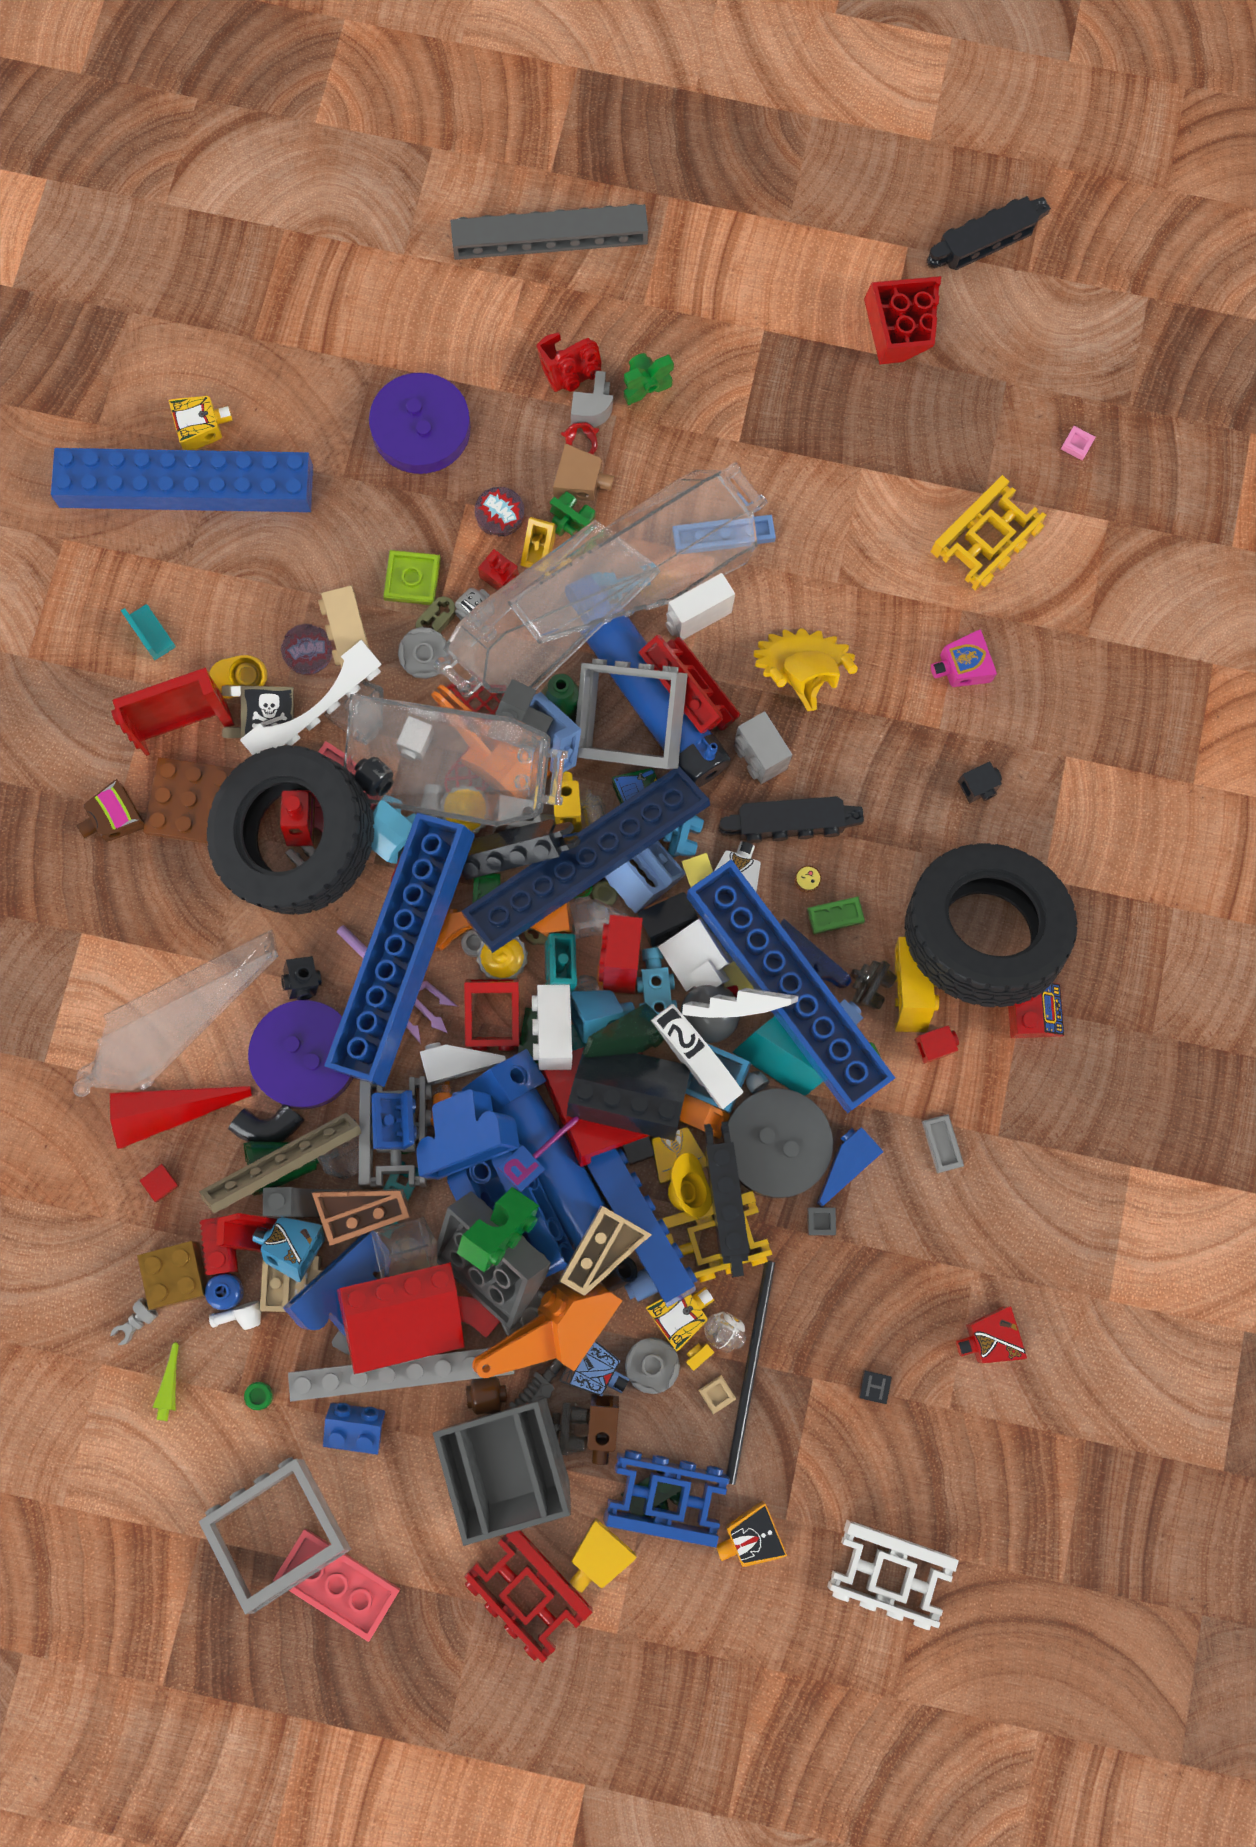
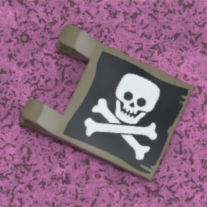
[222,685,294,738]

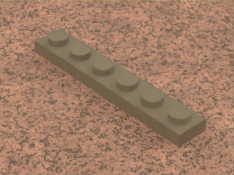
[199,1113,361,1213]

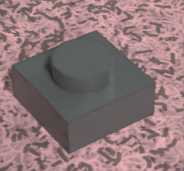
[807,1208,836,1236]

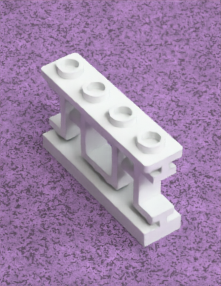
[827,1520,959,1630]

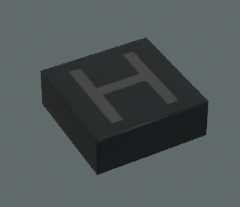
[858,1370,892,1404]

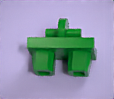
[550,491,595,537]

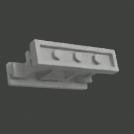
[358,1076,432,1190]

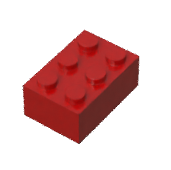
[598,915,643,994]

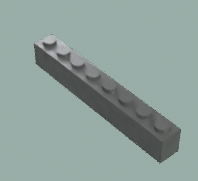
[450,204,648,260]

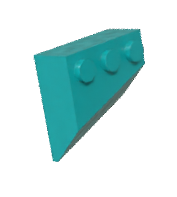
[732,1016,823,1096]

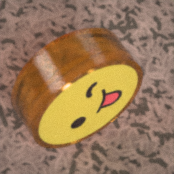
[794,865,821,893]

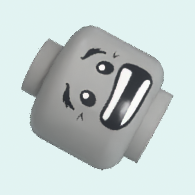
[455,588,493,626]

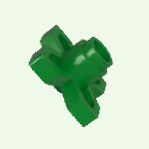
[624,353,674,405]

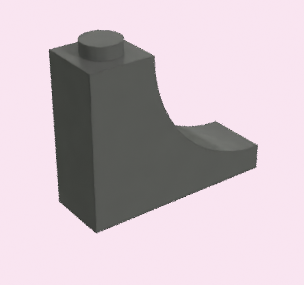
[263,1187,355,1219]

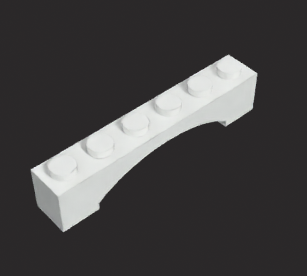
[240,640,382,755]

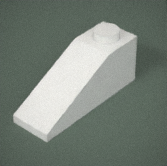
[420,1042,506,1085]

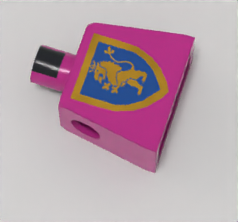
[931,629,997,687]

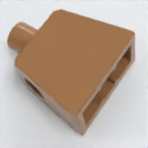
[553,444,615,501]

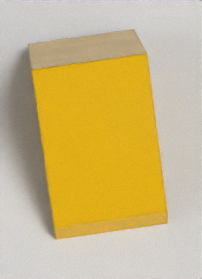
[520,517,556,572]

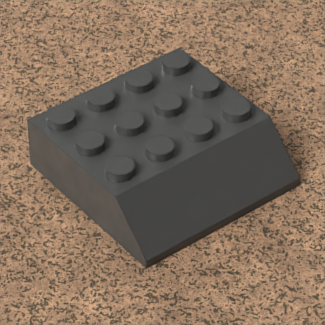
[433,1397,571,1546]

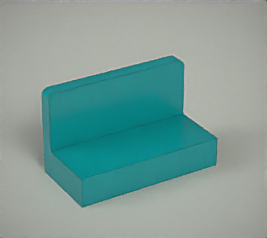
[120,604,176,661]

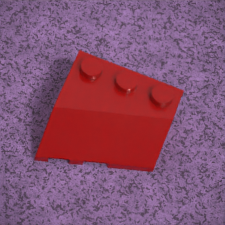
[864,276,942,365]

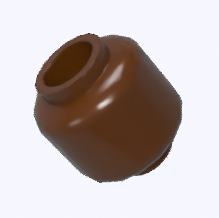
[466,1376,507,1415]

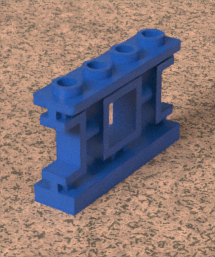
[603,1449,730,1548]

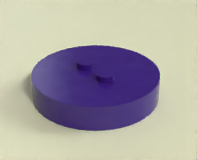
[369,373,471,474]
[248,1000,354,1109]

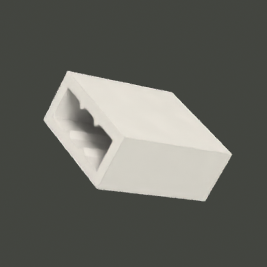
[665,573,735,640]

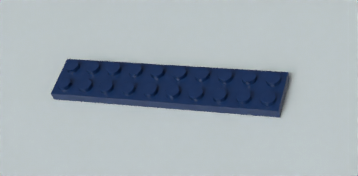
[462,765,710,953]

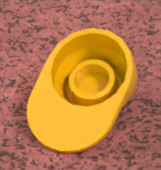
[209,655,267,698]

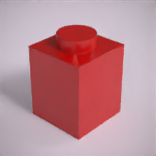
[914,1025,959,1064]

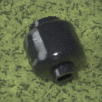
[354,757,394,796]

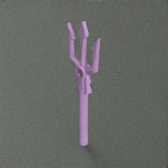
[336,925,459,1044]

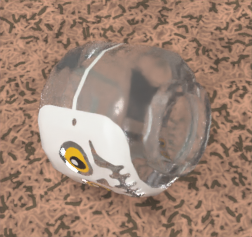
[704,1311,746,1353]

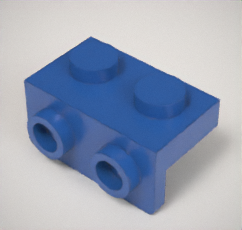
[371,1090,417,1150]
[323,1403,385,1455]

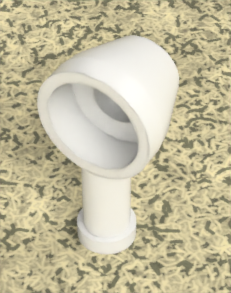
[209,1301,261,1330]

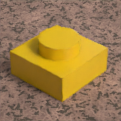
[685,1343,714,1371]

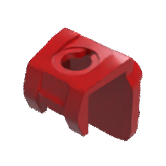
[536,332,602,392]

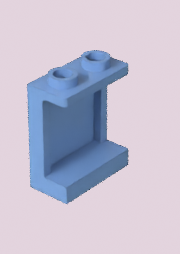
[530,692,581,776]

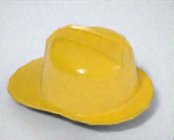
[668,1152,712,1218]

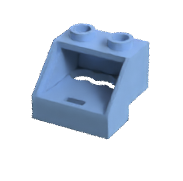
[605,841,686,913]

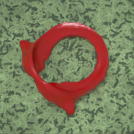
[561,422,599,454]

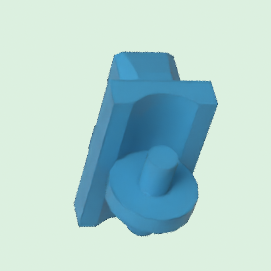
[663,815,704,858]

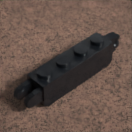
[927,196,1051,270]
[718,796,864,843]
[462,819,581,880]
[704,1122,750,1278]

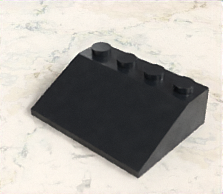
[567,1042,690,1141]

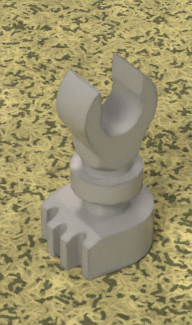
[111,1298,158,1345]

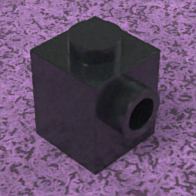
[958,762,1002,804]

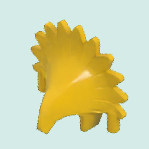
[753,628,858,712]

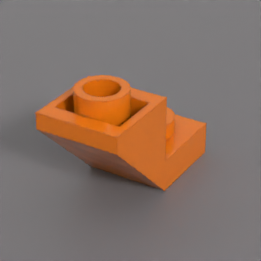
[679,1093,730,1139]

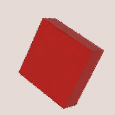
[139,1164,179,1203]

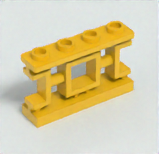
[930,475,1047,591]
[657,1191,773,1283]

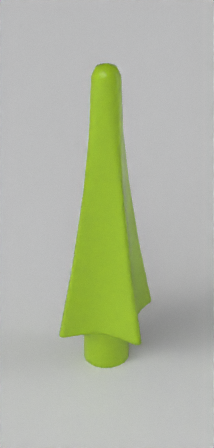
[152,1342,179,1421]

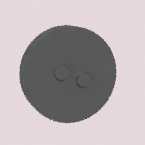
[728,1089,833,1199]

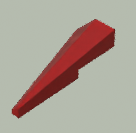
[110,1086,253,1149]

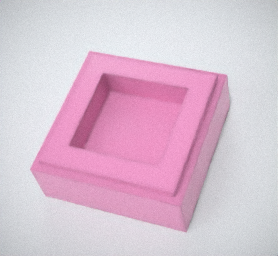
[1061,426,1096,461]

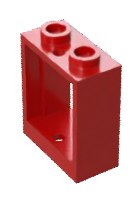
[464,979,520,1051]

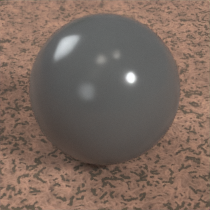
[681,985,740,1043]

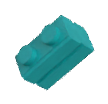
[544,933,577,992]

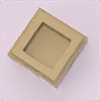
[698,1375,736,1414]

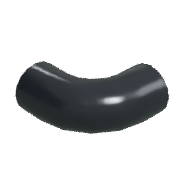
[228,1104,305,1142]

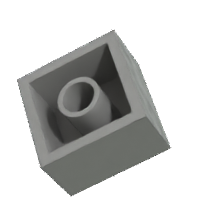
[733,711,793,784]

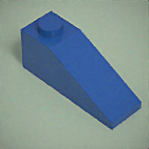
[817,1127,884,1207]

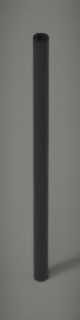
[726,1261,776,1485]

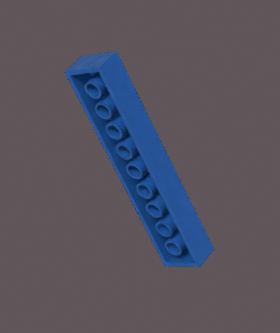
[51,448,313,512]
[324,813,475,1087]
[686,859,895,1114]

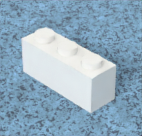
[532,985,572,1070]

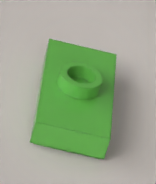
[807,896,865,935]

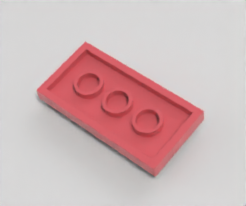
[273,1528,400,1642]

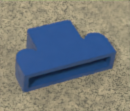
[416,1089,520,1180]
[283,1231,390,1336]

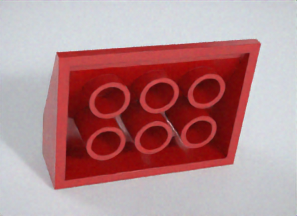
[337,1262,465,1374]

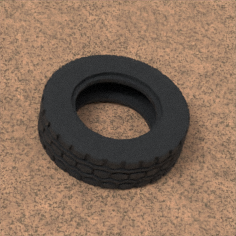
[207,745,374,915]
[904,843,1078,1007]

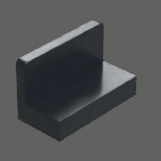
[638,892,698,948]

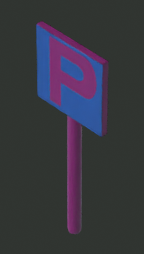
[498,1116,579,1192]

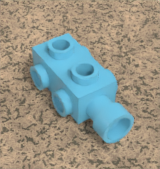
[636,947,677,1029]

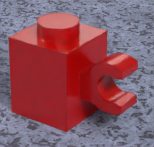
[478,549,519,595]

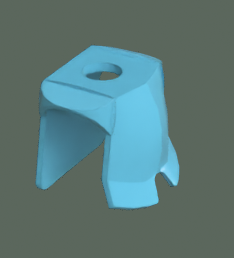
[371,797,416,864]

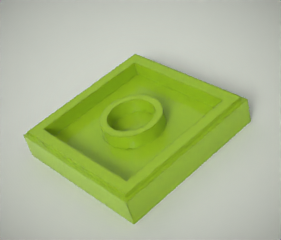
[383,550,441,605]

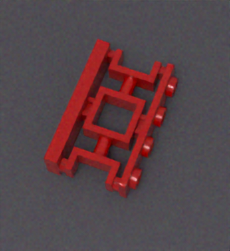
[638,635,741,733]
[464,1530,593,1663]

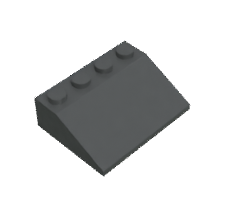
[432,1191,551,1330]

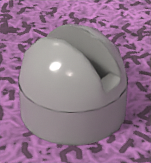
[746,1071,770,1094]

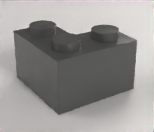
[488,679,553,755]

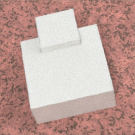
[658,918,734,992]

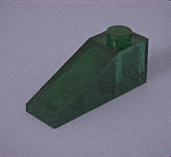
[583,1003,664,1057]

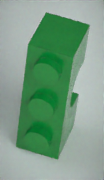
[457,1187,539,1272]

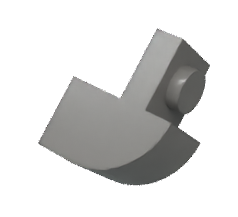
[571,371,613,427]

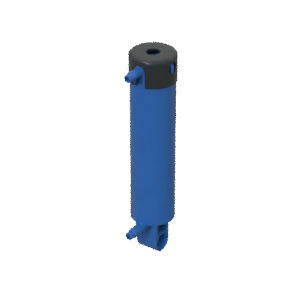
[565,578,731,787]

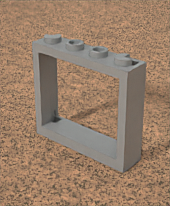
[576,658,688,769]
[198,1457,352,1614]

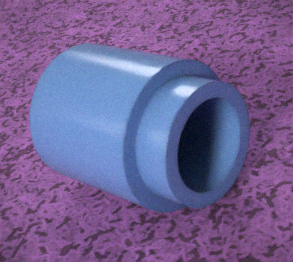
[624,1268,658,1302]

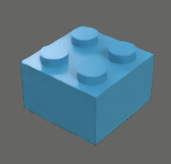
[686,1044,752,1113]

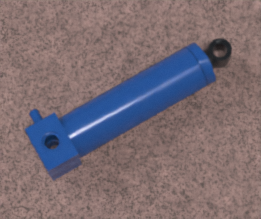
[461,1049,638,1291]

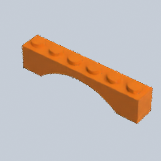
[433,902,573,952]

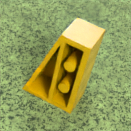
[895,937,939,1033]

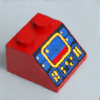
[1008,983,1064,1038]

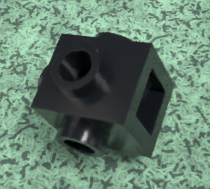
[281,956,322,1000]

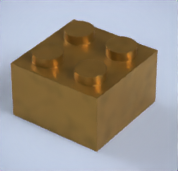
[137,1241,207,1310]

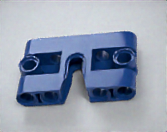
[447,1144,574,1278]

